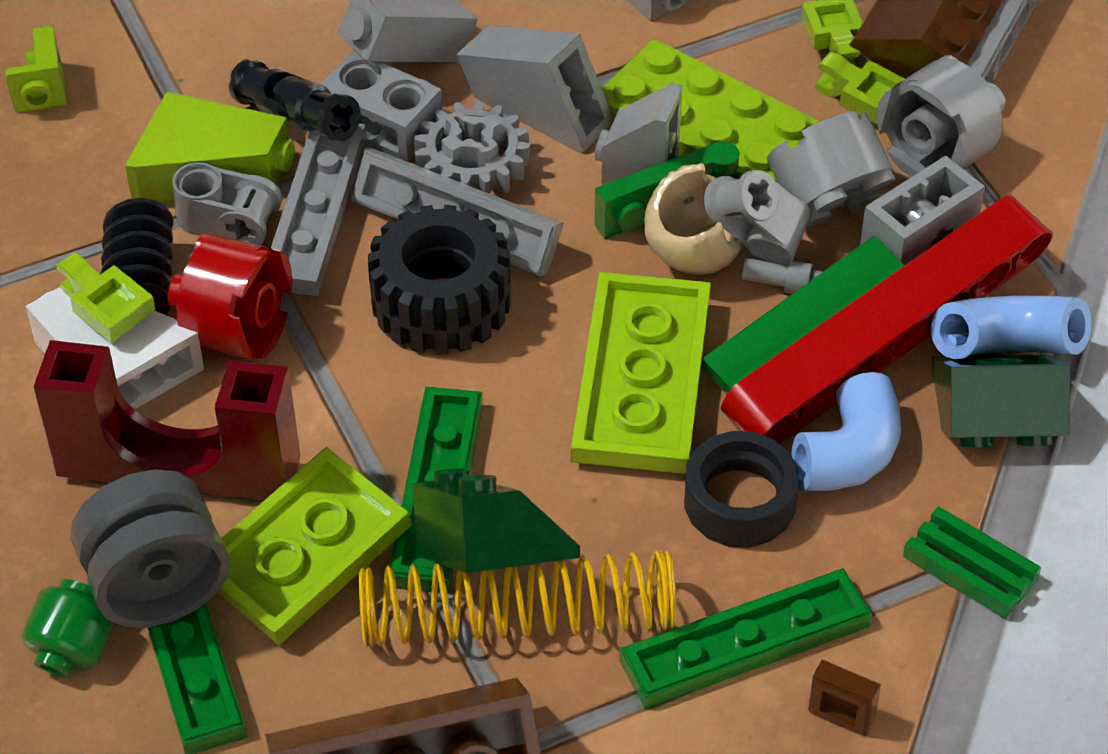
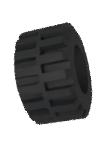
[368,204,511,355]

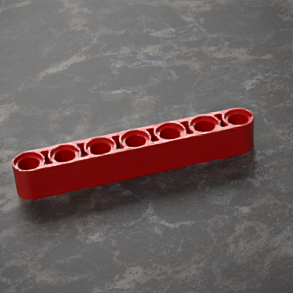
[721,195,1053,444]

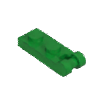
[595,141,740,239]

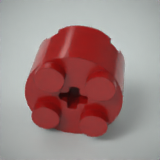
[168,233,293,360]

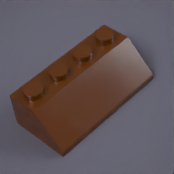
[849,0,1003,79]
[265,678,541,754]

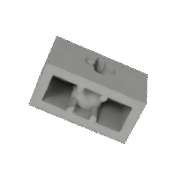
[860,156,985,265]

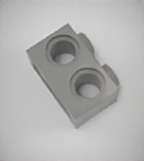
[321,50,442,162]

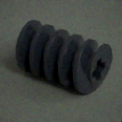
[100,198,174,316]

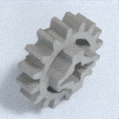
[414,101,530,194]

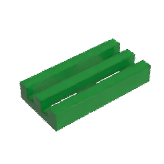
[903,506,1041,619]

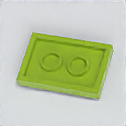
[217,446,412,645]

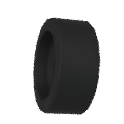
[684,431,798,547]

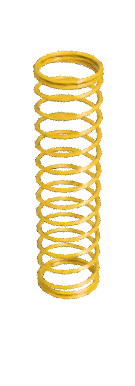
[359,549,676,648]

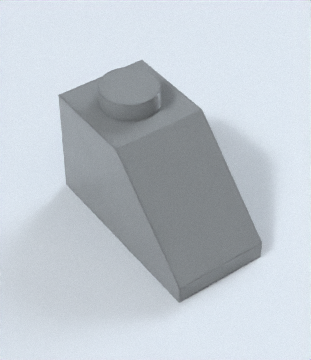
[595,83,682,185]

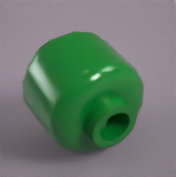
[22,579,114,678]

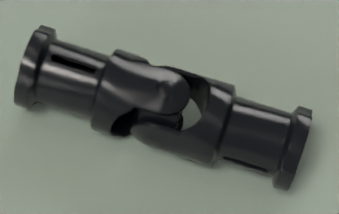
[229,59,361,141]

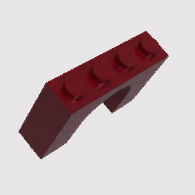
[33,340,301,500]

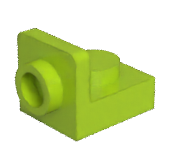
[5,25,67,112]

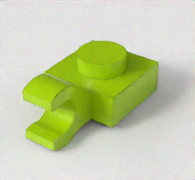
[801,0,863,66]
[815,52,904,124]
[56,252,155,344]

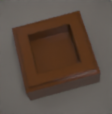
[808,659,881,735]

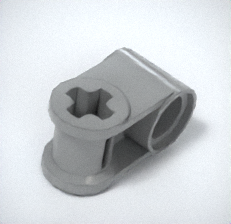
[172,162,283,245]
[704,170,812,265]

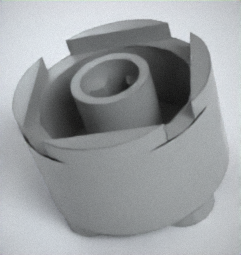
[876,55,1005,177]
[767,111,896,230]

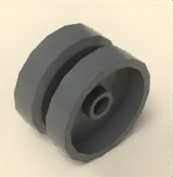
[71,469,230,628]

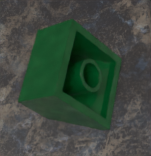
[932,354,1070,448]
[413,468,581,573]

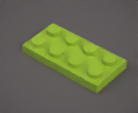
[602,38,821,182]
[571,272,711,474]

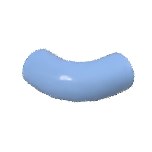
[930,296,1092,359]
[791,372,901,492]

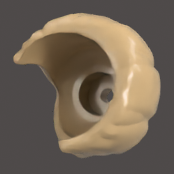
[644,163,741,275]

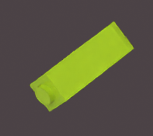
[125,92,295,203]

